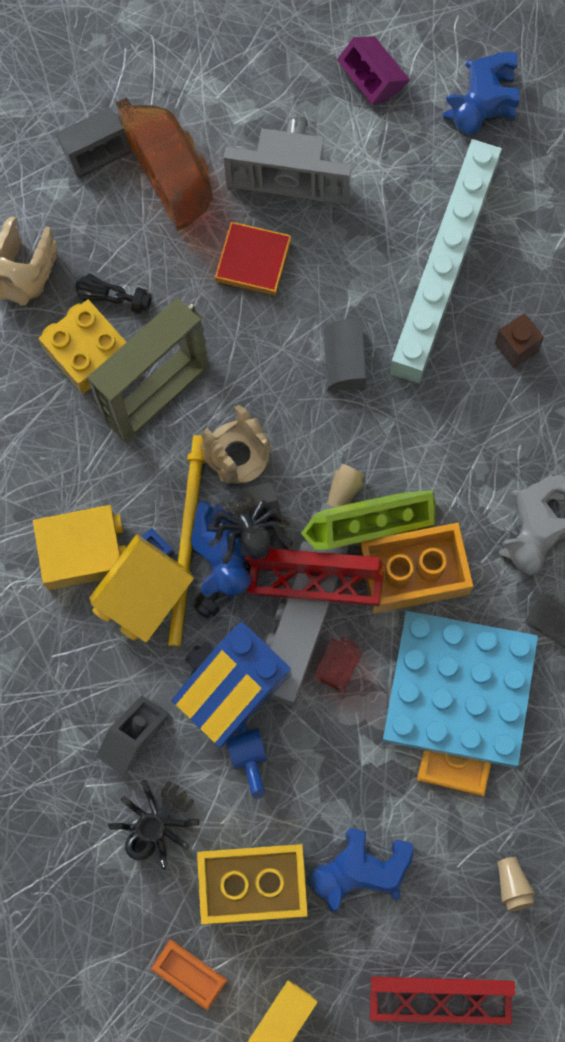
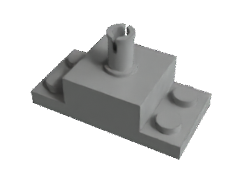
[224,115,351,204]

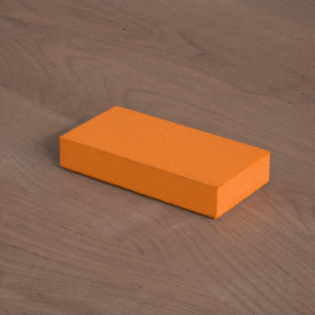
[150,939,228,1010]

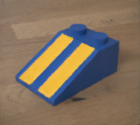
[171,621,292,748]

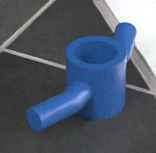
[227,722,267,799]

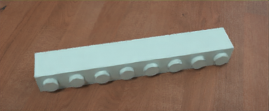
[390,139,502,384]

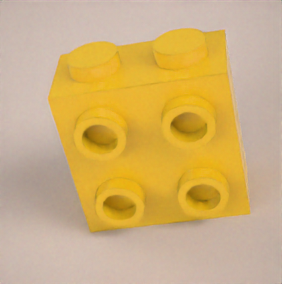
[38,299,126,395]

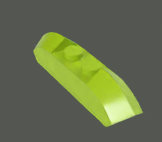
[301,490,436,550]

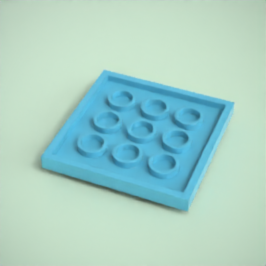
[382,611,538,768]

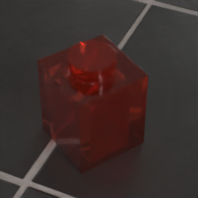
[314,638,363,694]

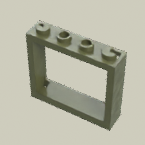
[87,297,209,443]

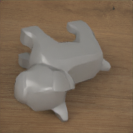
[499,475,565,575]

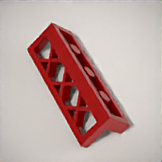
[245,548,385,607]
[370,976,515,1025]

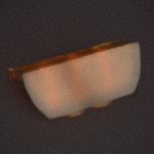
[116,97,213,232]

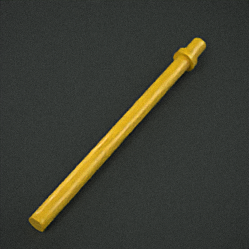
[168,435,206,647]

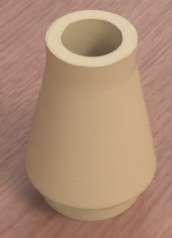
[326,464,365,507]
[497,857,536,912]

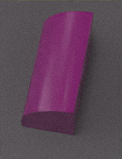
[337,36,410,104]

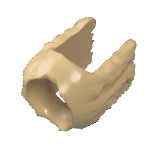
[0,217,58,306]
[201,405,271,485]

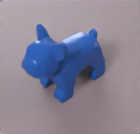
[443,52,520,135]
[191,501,251,599]
[307,828,413,913]

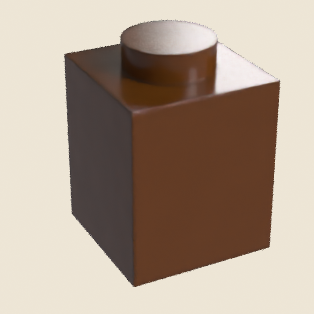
[495,313,544,368]

